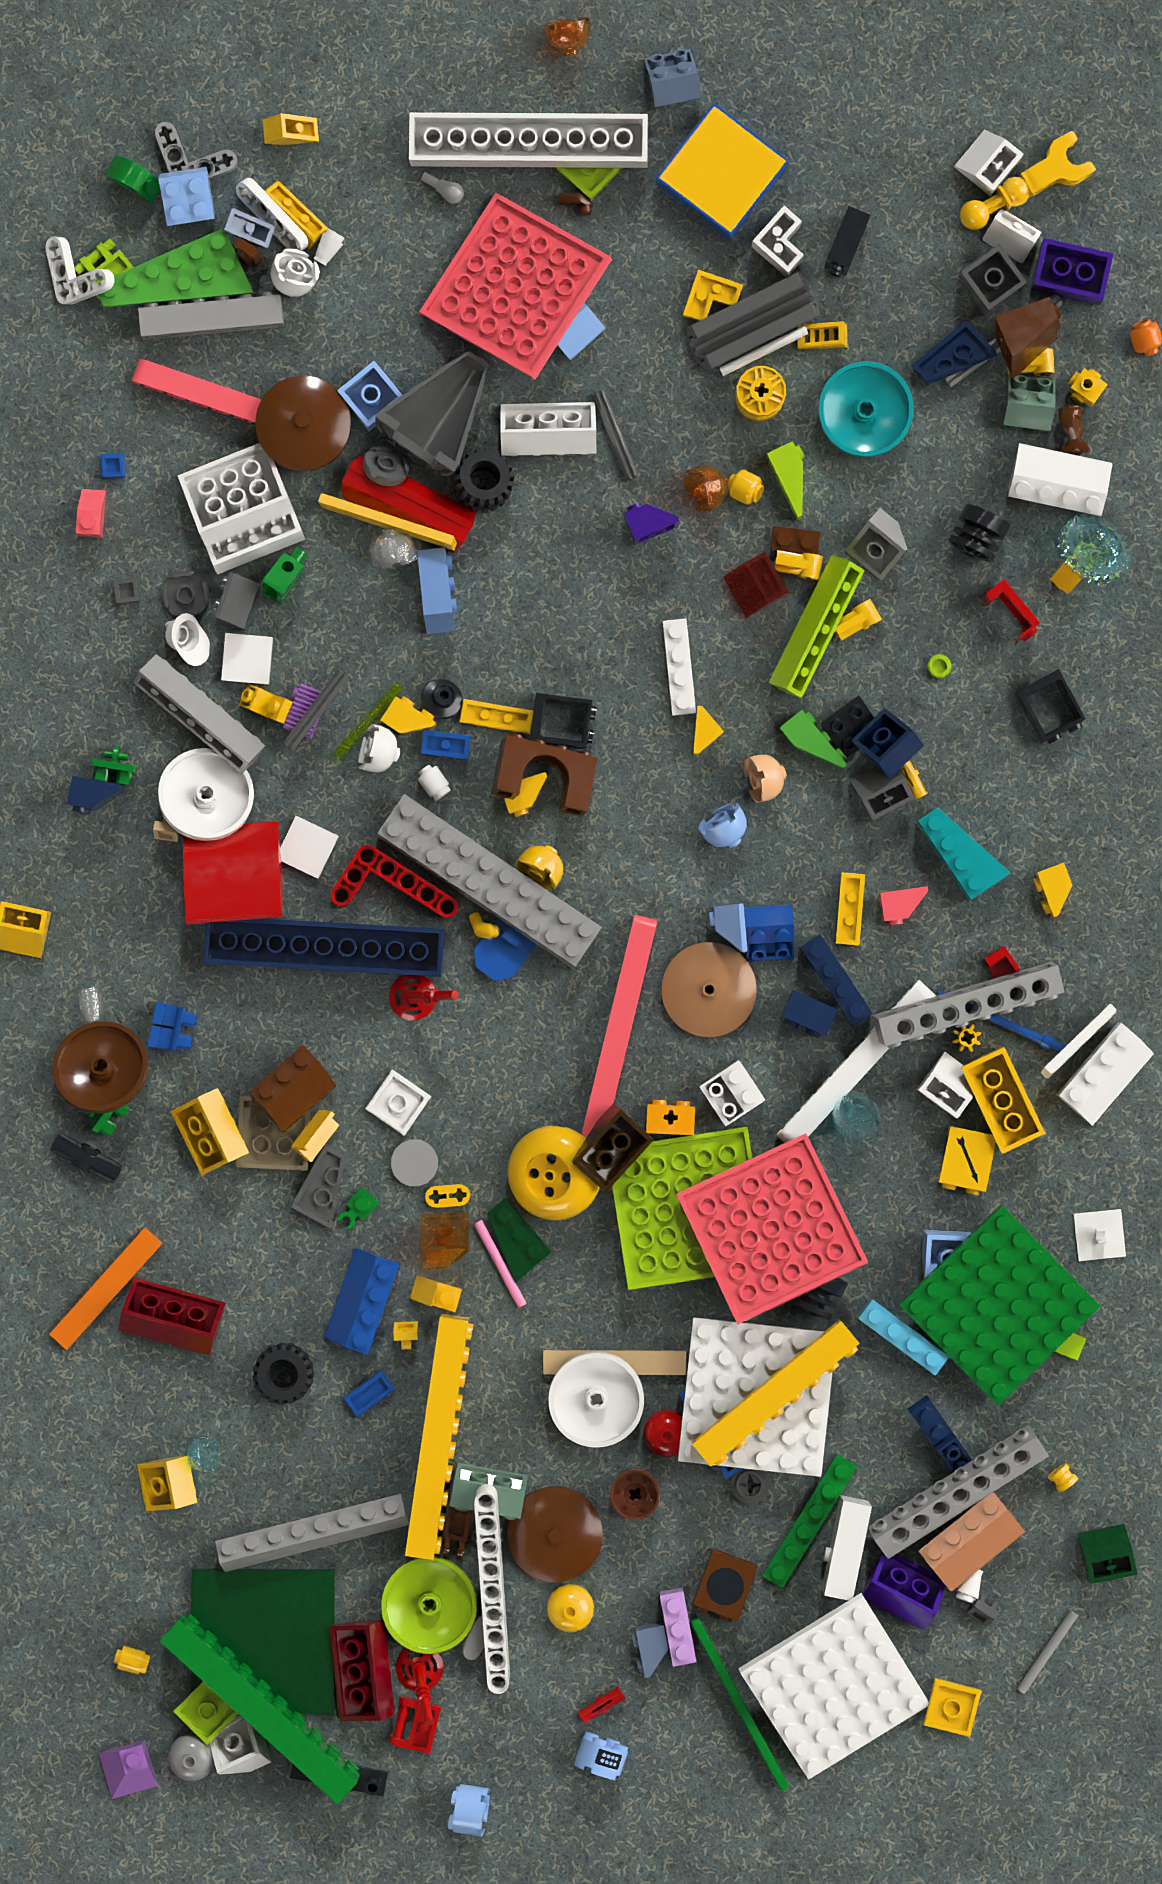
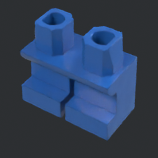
[147,1002,198,1051]

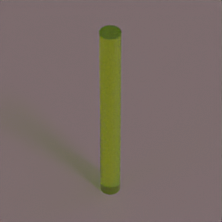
[333,682,403,758]

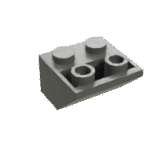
[212,572,261,631]
[849,767,915,822]

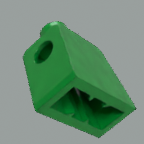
[262,547,308,605]

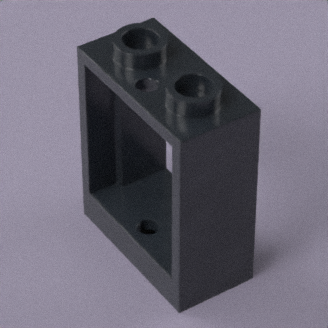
[824,206,871,278]
[1015,669,1086,744]
[530,693,597,749]

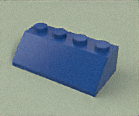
[324,1247,400,1355]

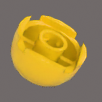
[515,845,563,890]
[547,1584,594,1633]

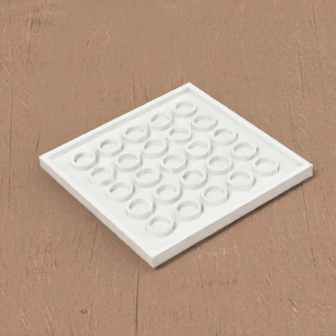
[678,1317,832,1477]
[738,1593,929,1780]

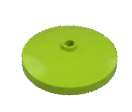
[381,1557,477,1654]

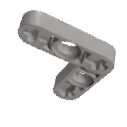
[155,122,238,180]

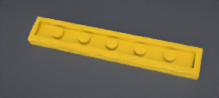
[318,494,457,550]

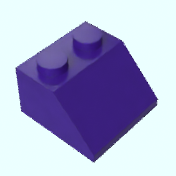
[624,503,680,545]

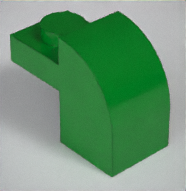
[104,155,160,203]

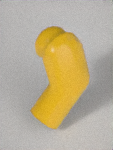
[469,912,500,939]

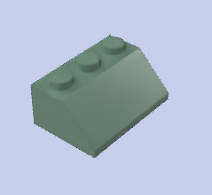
[450,1463,528,1520]

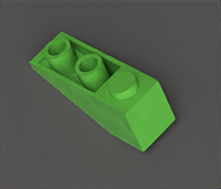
[779,710,847,769]

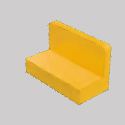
[291,1110,339,1162]

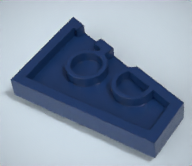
[912,321,997,385]

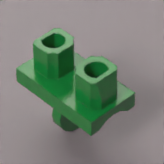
[91,745,137,786]
[87,1105,130,1136]

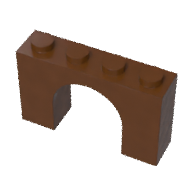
[491,733,597,817]

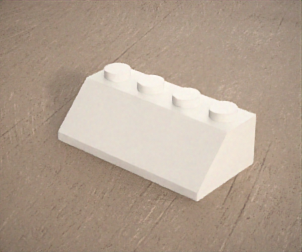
[501,402,596,456]
[1008,443,1112,516]
[1056,1023,1154,1126]

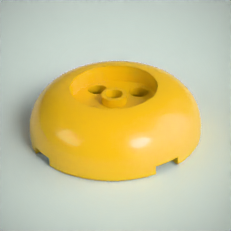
[508,1125,599,1220]

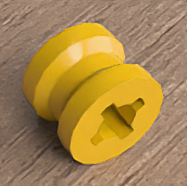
[1048,1463,1078,1493]

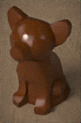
[1058,405,1090,456]

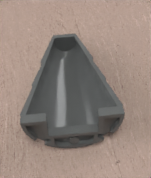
[375,351,489,476]

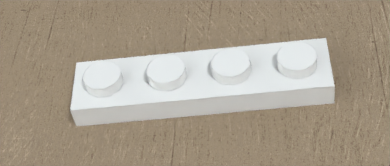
[663,619,696,716]

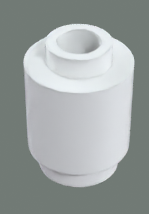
[417,765,451,801]

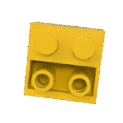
[0,901,52,958]

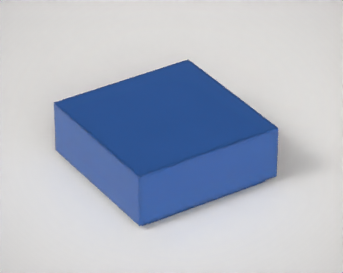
[100,453,126,479]

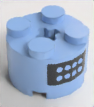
[574,1732,628,1780]

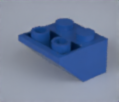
[744,905,794,961]

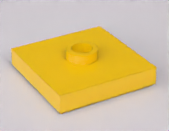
[923,1678,981,1737]

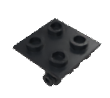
[821,695,874,758]

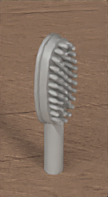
[461,1588,498,1660]

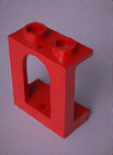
[981,579,1040,642]

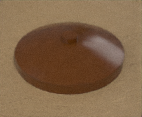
[255,376,351,472]
[53,1021,149,1113]
[508,1486,603,1582]

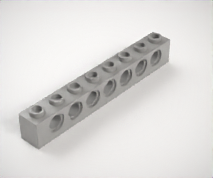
[872,962,1064,1048]
[868,1424,1049,1559]

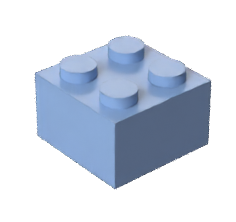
[159,167,215,226]
[337,361,402,431]

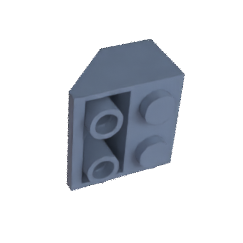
[644,49,702,107]

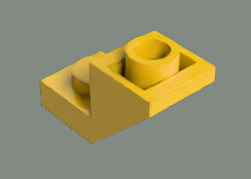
[239,684,293,724]

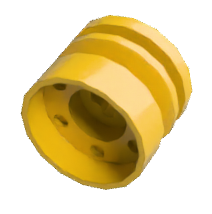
[735,366,786,421]

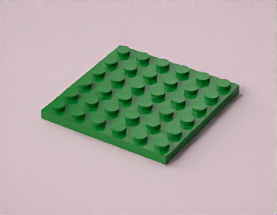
[899,1204,1101,1406]

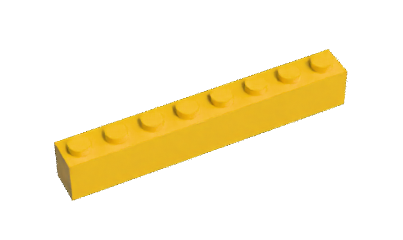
[692,1319,860,1467]

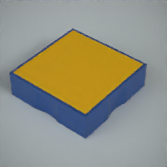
[656,103,789,241]

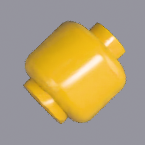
[727,470,764,505]

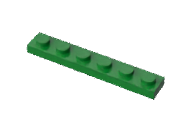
[762,1454,857,1589]

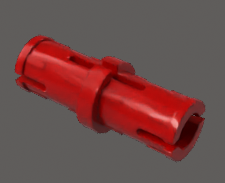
[578,1686,626,1724]

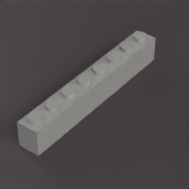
[215,1494,410,1572]

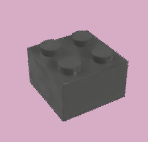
[958,244,1027,315]

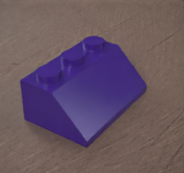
[862,1552,946,1630]

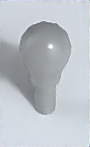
[421,172,464,204]

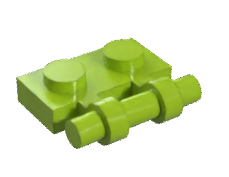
[74,238,134,299]

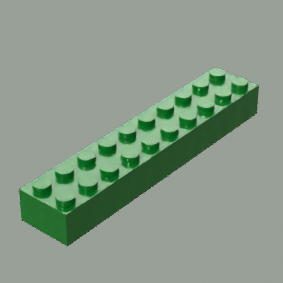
[160,1613,360,1805]

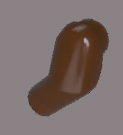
[559,193,593,215]

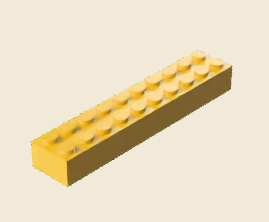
[405,1314,473,1560]

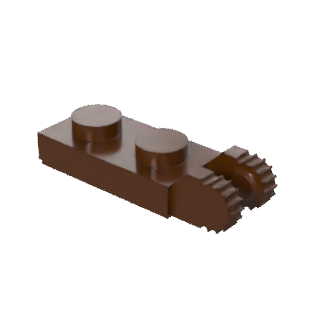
[443,1490,472,1560]

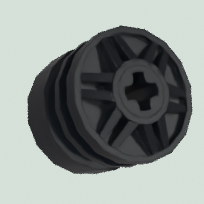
[948,504,1010,563]
[790,1278,848,1320]

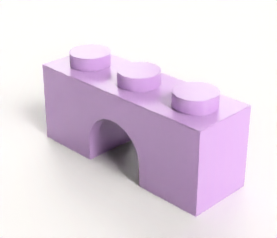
[659,1587,696,1667]

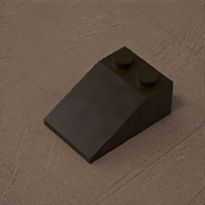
[571,1103,654,1193]

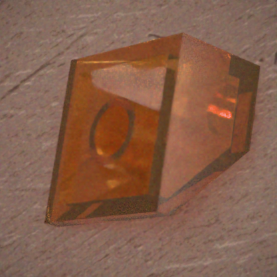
[421,1213,469,1269]

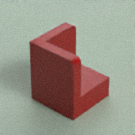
[983,946,1020,978]

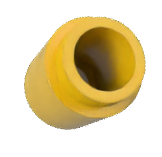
[113,1645,150,1675]

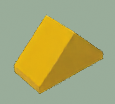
[693,706,724,755]

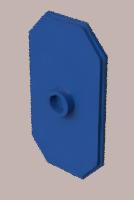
[474,918,536,981]

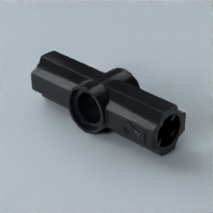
[50,1132,123,1184]

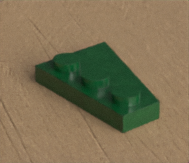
[487,1198,552,1283]

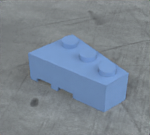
[417,547,457,634]

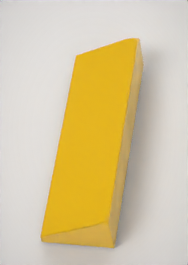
[261,181,328,250]

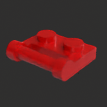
[388,1696,442,1754]

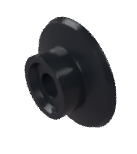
[421,679,463,719]

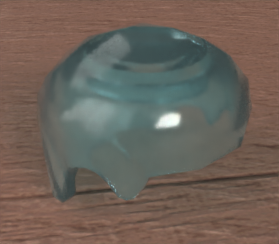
[187,1436,220,1472]

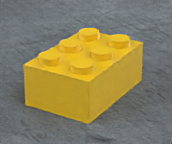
[171,1088,249,1176]

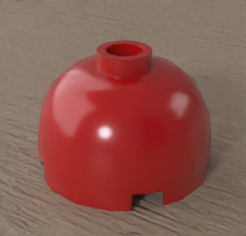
[643,1410,683,1458]

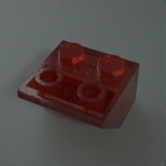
[723,551,789,619]

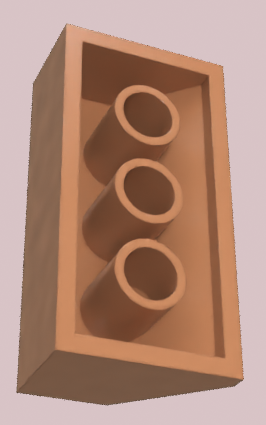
[918,1492,1025,1592]

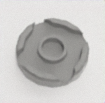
[391,1139,438,1186]

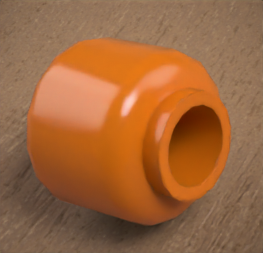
[1129,319,1162,356]

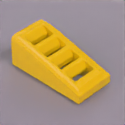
[797,321,848,349]

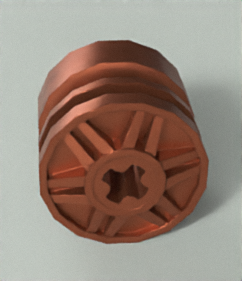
[610,1468,660,1520]

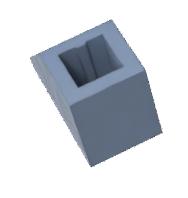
[632,1622,669,1678]

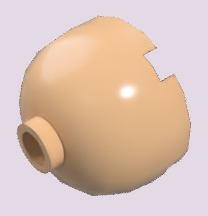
[743,755,786,803]

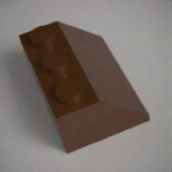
[250,1045,336,1133]

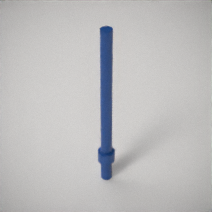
[937,990,1066,1053]

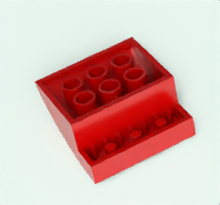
[183,821,283,924]

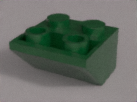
[1077,1524,1138,1584]

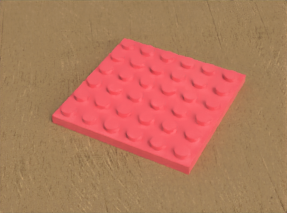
[419,193,612,380]
[676,1133,868,1325]

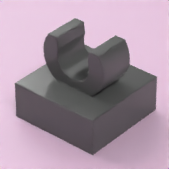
[966,1594,998,1626]

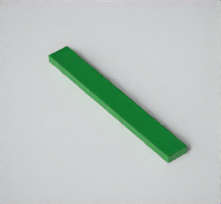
[690,1615,790,1792]

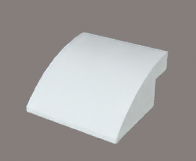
[178,443,305,575]

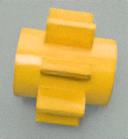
[952,1024,981,1052]

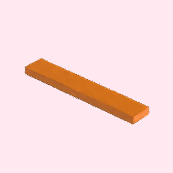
[49,1227,163,1350]

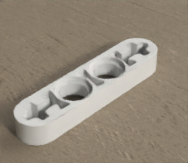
[236,178,308,251]

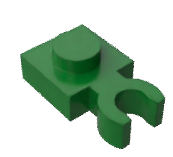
[338,1187,379,1230]

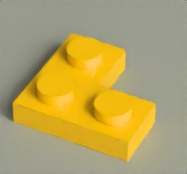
[683,270,743,321]

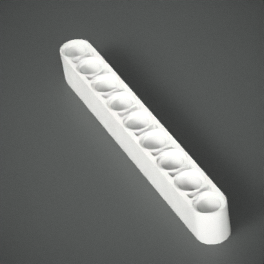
[776,980,936,1143]
[474,1484,510,1694]

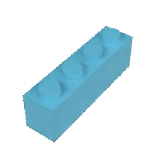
[857,1298,949,1376]

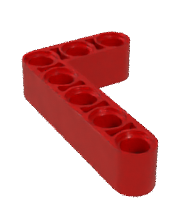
[331,845,459,918]

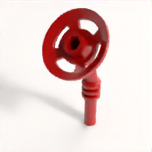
[389,975,458,1021]
[396,1648,443,1726]

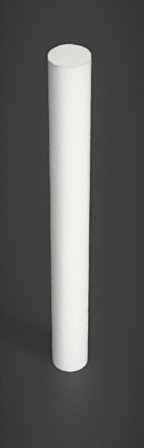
[720,325,808,376]

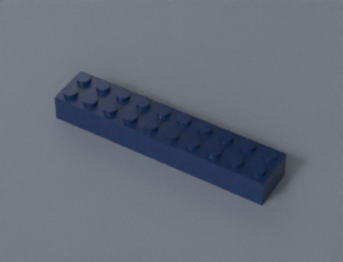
[203,919,445,977]

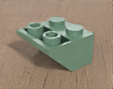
[1003,374,1055,431]

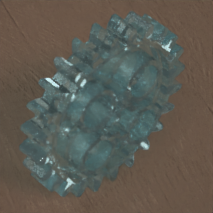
[1058,514,1131,585]

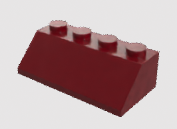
[118,1277,226,1356]
[329,1620,395,1721]

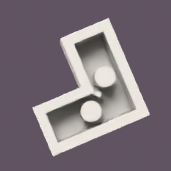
[751,206,804,278]

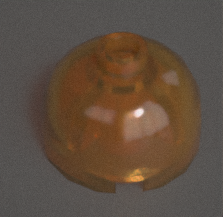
[542,17,591,56]
[684,465,728,514]

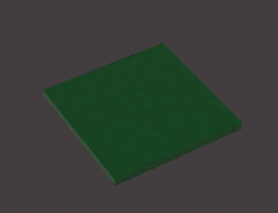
[191,1569,335,1714]

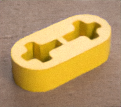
[425,1184,470,1208]

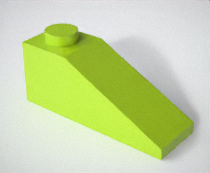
[766,441,805,520]

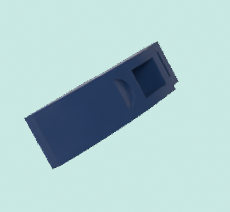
[908,1395,972,1473]

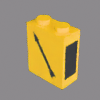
[937,1126,996,1195]

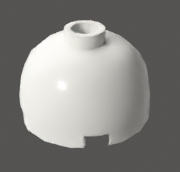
[270,249,320,297]
[358,724,400,773]

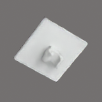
[1074,1209,1126,1261]

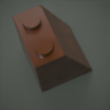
[995,297,1061,378]

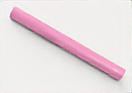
[474,1220,527,1308]

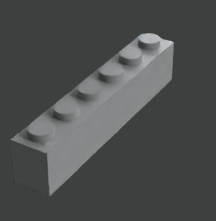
[138,292,284,340]
[133,654,265,774]

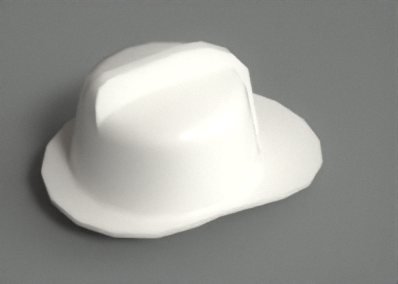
[165,613,210,666]

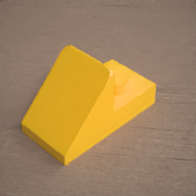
[410,1276,462,1312]

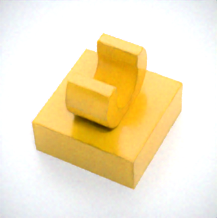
[393,1321,418,1350]

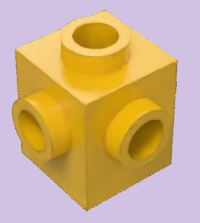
[1068,368,1108,407]

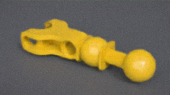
[960,131,1096,230]

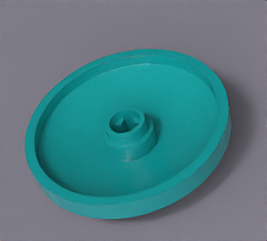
[818,361,914,457]

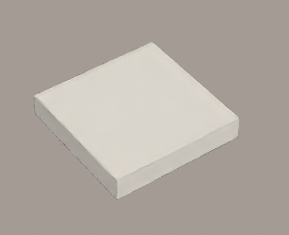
[221,633,273,685]
[280,816,339,879]
[365,1070,431,1136]

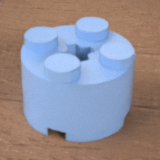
[448,1784,490,1837]

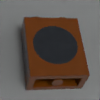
[693,1548,758,1622]

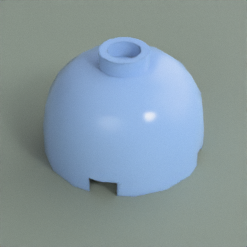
[698,803,747,848]

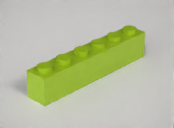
[769,555,865,698]

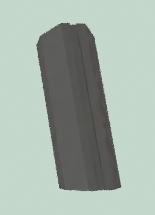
[686,272,820,370]

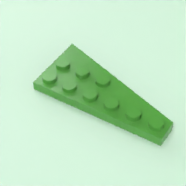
[97,228,254,308]

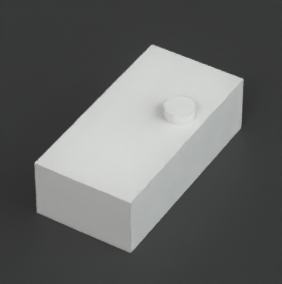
[821,1495,872,1601]

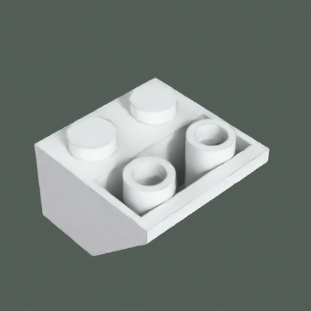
[954,130,1024,197]
[916,1052,974,1118]
[699,1060,765,1126]

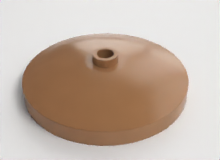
[661,942,757,1037]

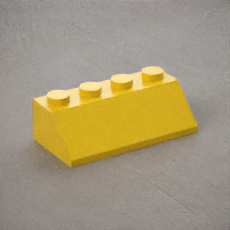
[961,1047,1045,1154]

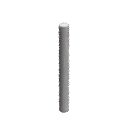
[1017,1610,1079,1694]

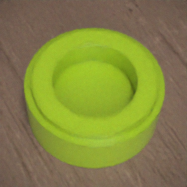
[927,654,951,679]

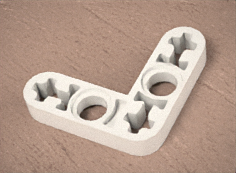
[45,237,114,304]

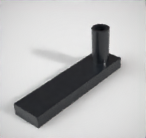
[290,1764,388,1796]

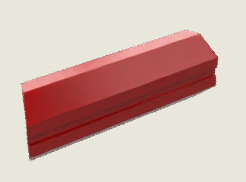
[342,455,475,553]

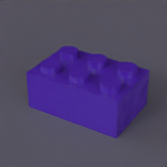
[1030,238,1114,305]

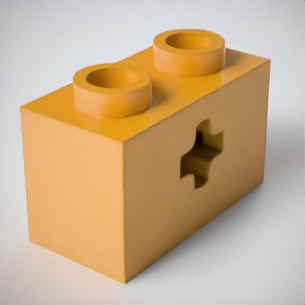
[646,1100,695,1135]

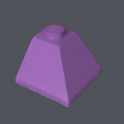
[99,1740,158,1799]

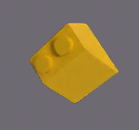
[137,1456,197,1511]

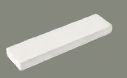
[1041,1004,1116,1079]

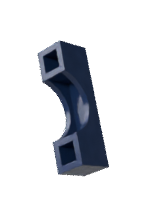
[799,934,873,1027]

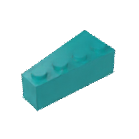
[916,808,1011,900]

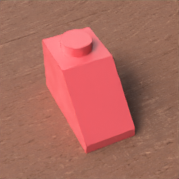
[76,489,106,538]
[879,886,928,926]

